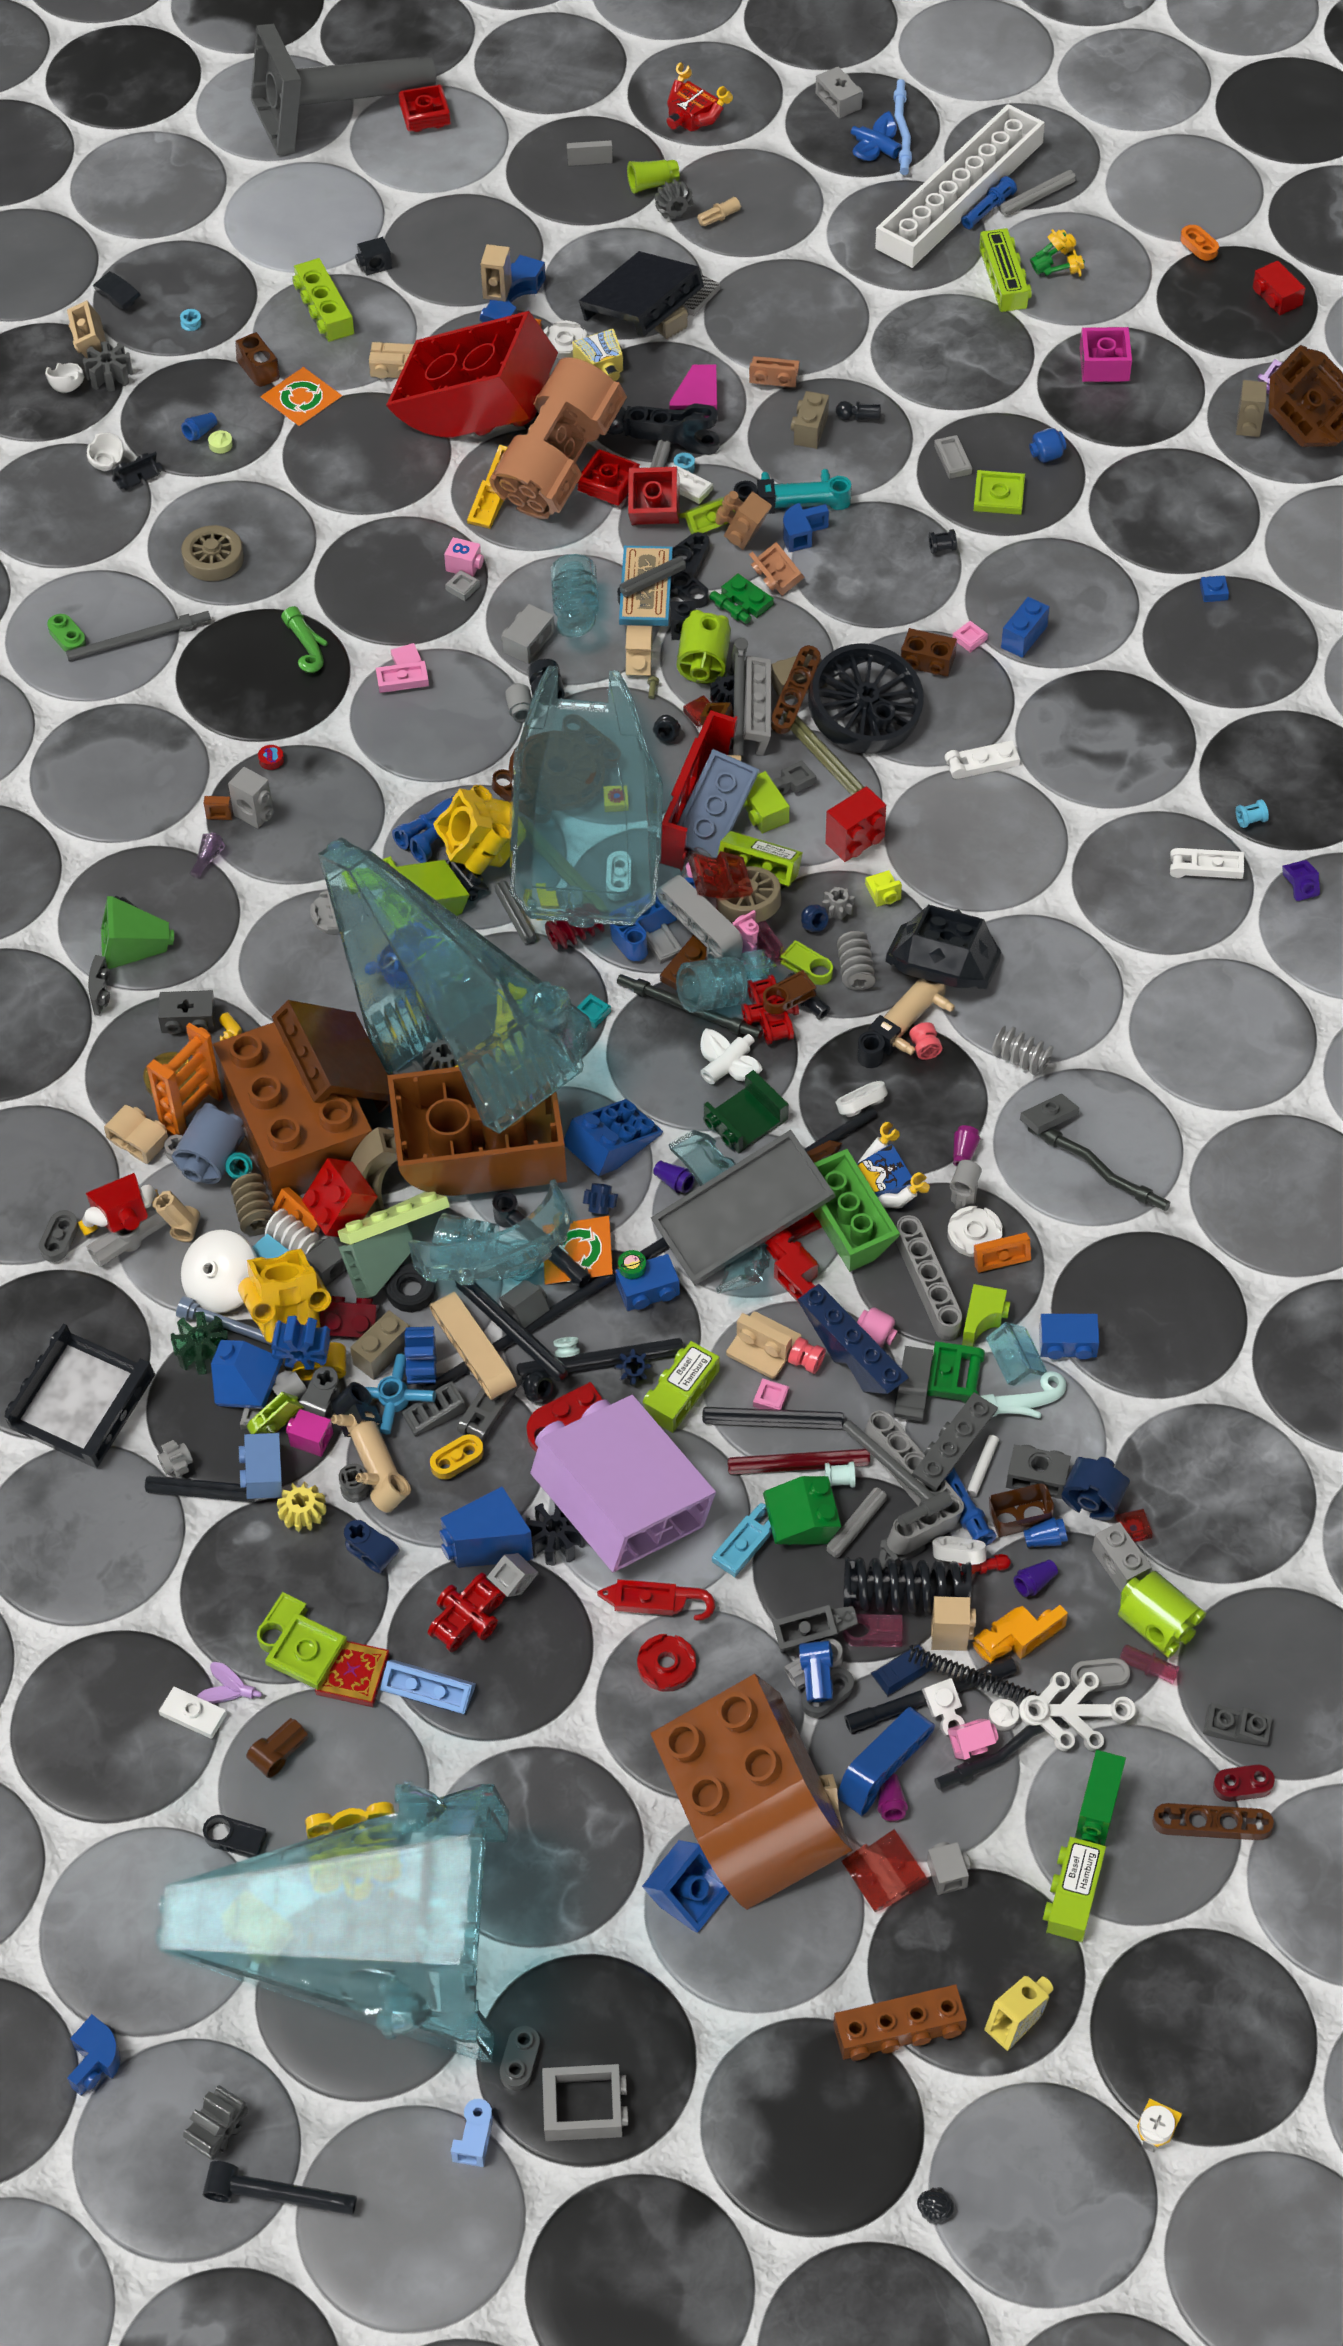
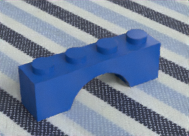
[480,255,546,323]

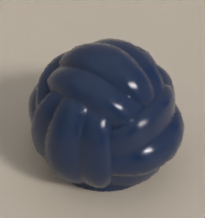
[801,904,828,932]

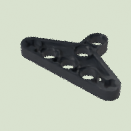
[617,532,710,608]

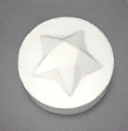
[988,1699,1019,1731]

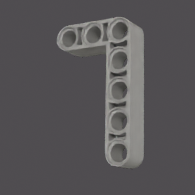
[864,1410,964,1555]

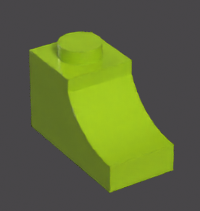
[962,1284,1011,1347]

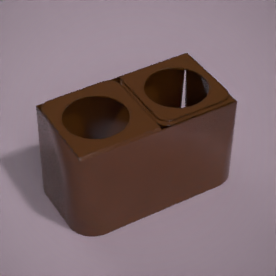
[235,332,280,387]
[989,1484,1054,1538]

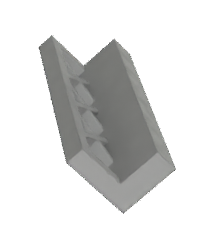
[744,656,771,756]

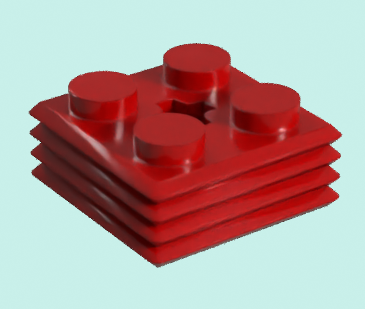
[399,85,451,132]
[577,449,640,505]

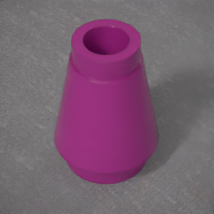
[953,1125,981,1166]
[878,1774,908,1821]

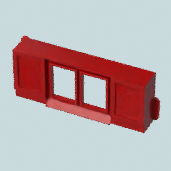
[655,710,738,872]

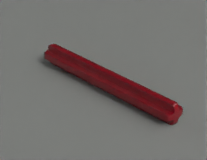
[727,1449,870,1474]

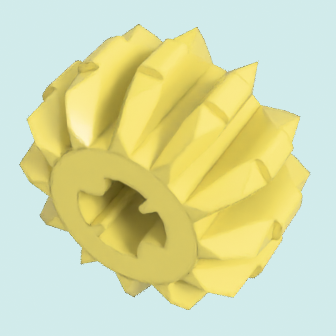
[277,1481,327,1532]

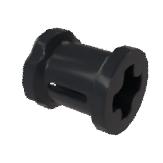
[928,529,957,554]

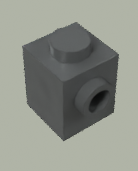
[499,1280,550,1328]

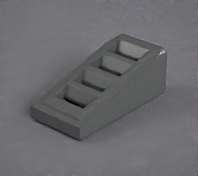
[402,1381,466,1436]

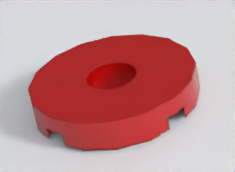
[637,1634,696,1692]

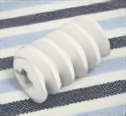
[265,1208,325,1255]

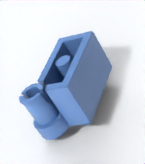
[239,1433,282,1499]

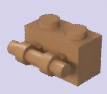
[715,491,772,550]

